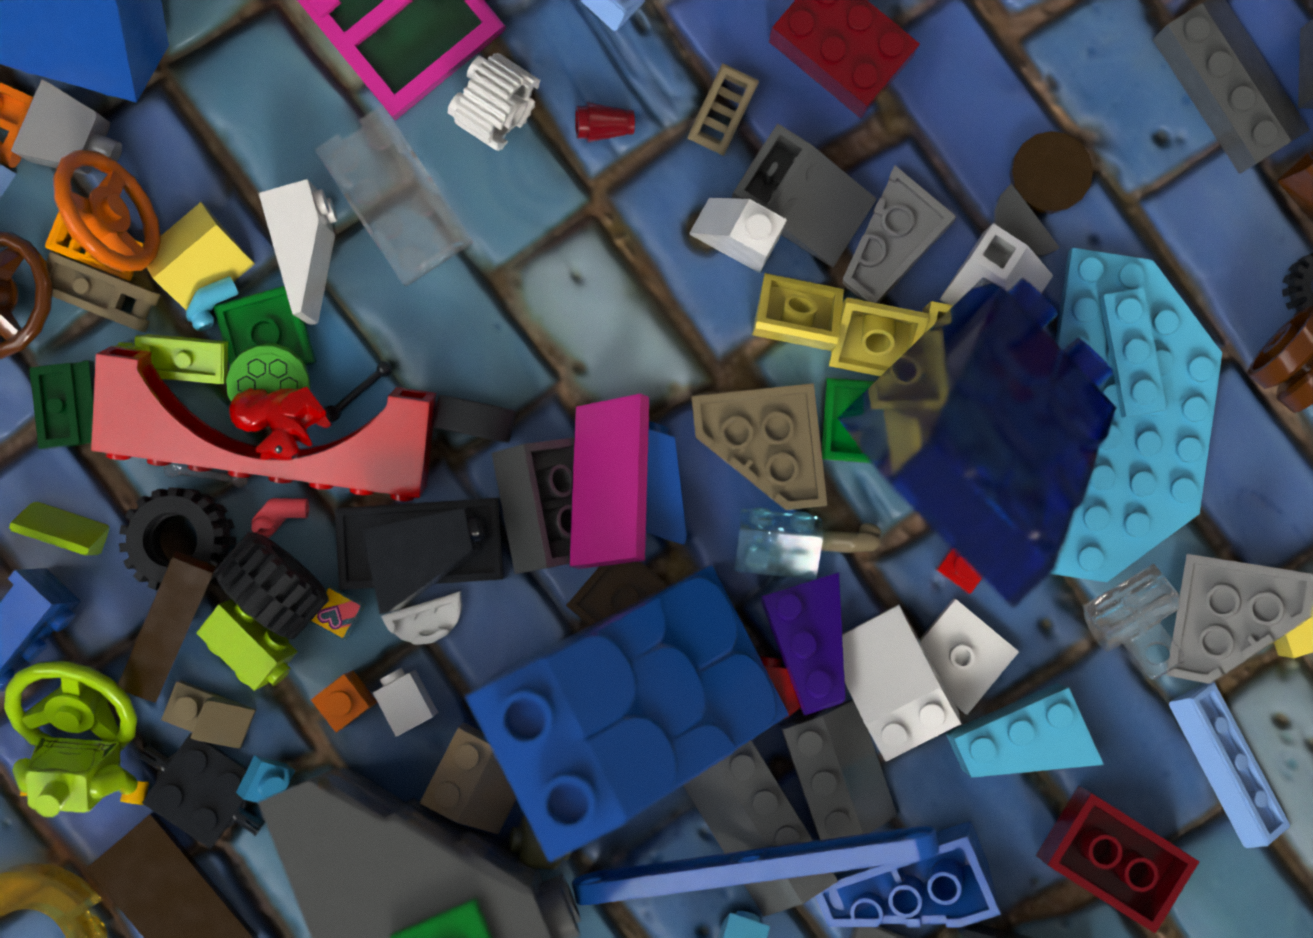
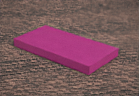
[570,393,649,569]

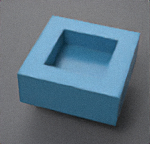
[236,755,295,803]

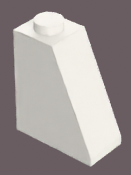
[689,198,787,273]

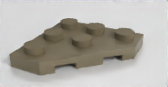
[691,383,827,510]

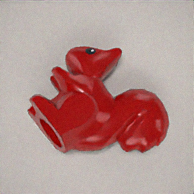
[229,386,332,461]

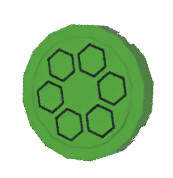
[226,343,311,402]

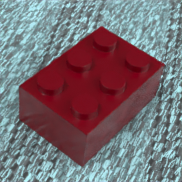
[769,0,920,118]
[1035,786,1200,934]

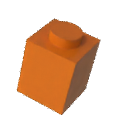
[311,670,378,733]

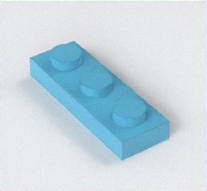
[1099,288,1167,418]

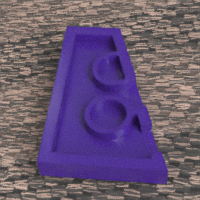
[761,572,845,715]

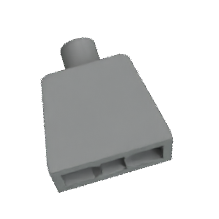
[11,79,122,174]

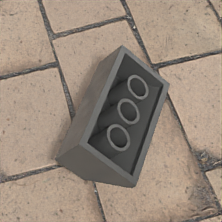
[1153,0,1310,174]
[683,740,838,917]

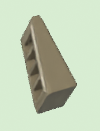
[687,63,759,156]

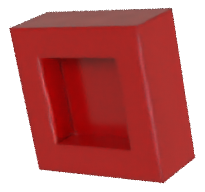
[935,537,994,594]

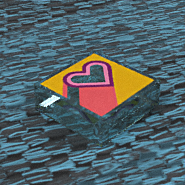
[310,585,366,641]

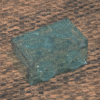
[735,507,823,580]

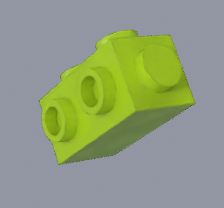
[196,599,298,691]

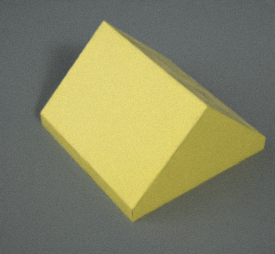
[146,202,255,310]
[752,273,844,351]
[829,297,929,382]

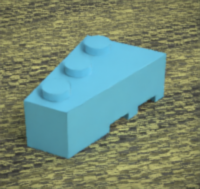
[946,683,1104,778]

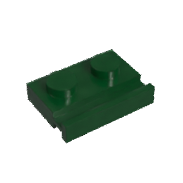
[29,360,95,450]

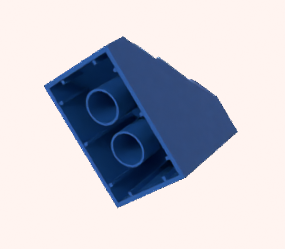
[466,563,789,863]

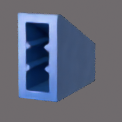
[646,421,687,545]

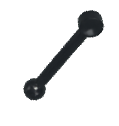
[324,361,392,422]

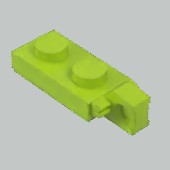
[112,334,228,384]

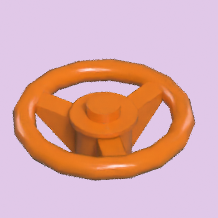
[53,150,161,271]

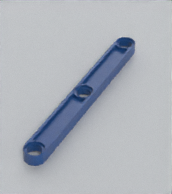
[571,826,940,905]

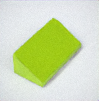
[9,502,110,556]

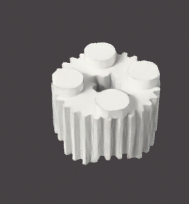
[447,53,541,151]

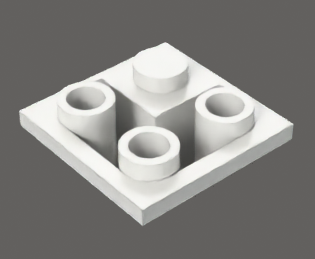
[939,223,1053,344]

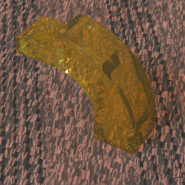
[0,863,108,938]

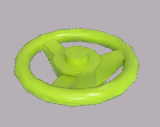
[4,661,137,752]

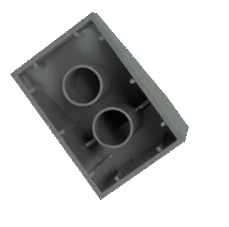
[258,767,581,938]

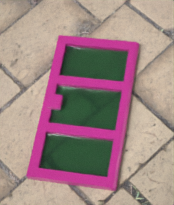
[297,0,506,121]

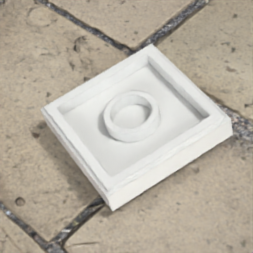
[919,598,1019,715]

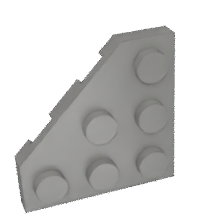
[1166,554,1313,684]

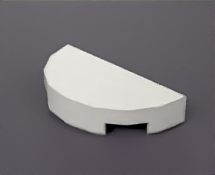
[381,591,463,645]

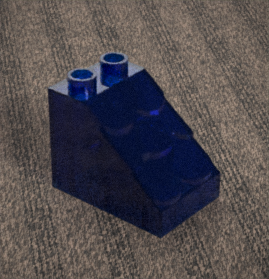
[838,277,1117,609]

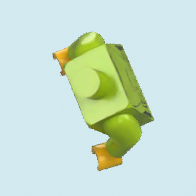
[12,736,149,817]

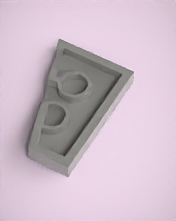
[843,165,956,304]

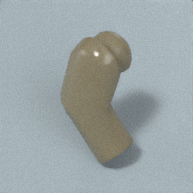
[819,523,881,553]

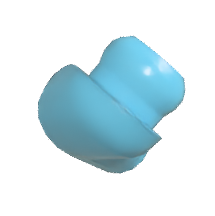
[186,276,238,331]

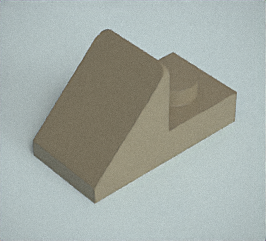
[161,680,257,749]

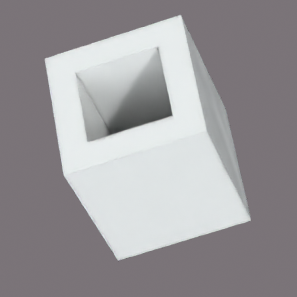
[373,668,438,737]

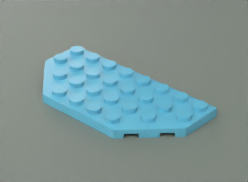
[1022,248,1222,582]

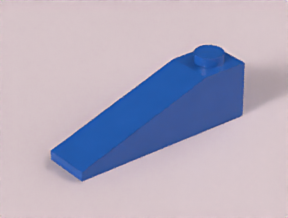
[815,820,1001,927]

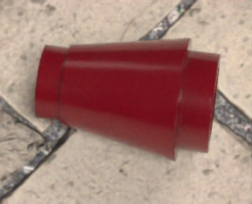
[575,102,635,143]

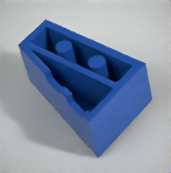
[0,568,82,693]

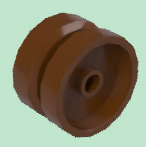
[1247,306,1313,413]

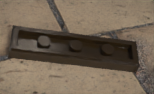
[118,550,216,703]

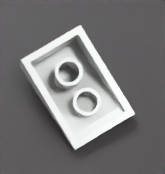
[259,179,338,325]
[842,604,961,762]

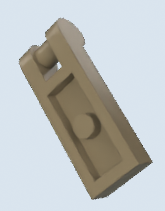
[46,252,160,333]

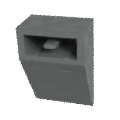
[732,123,877,268]

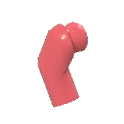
[251,498,309,538]

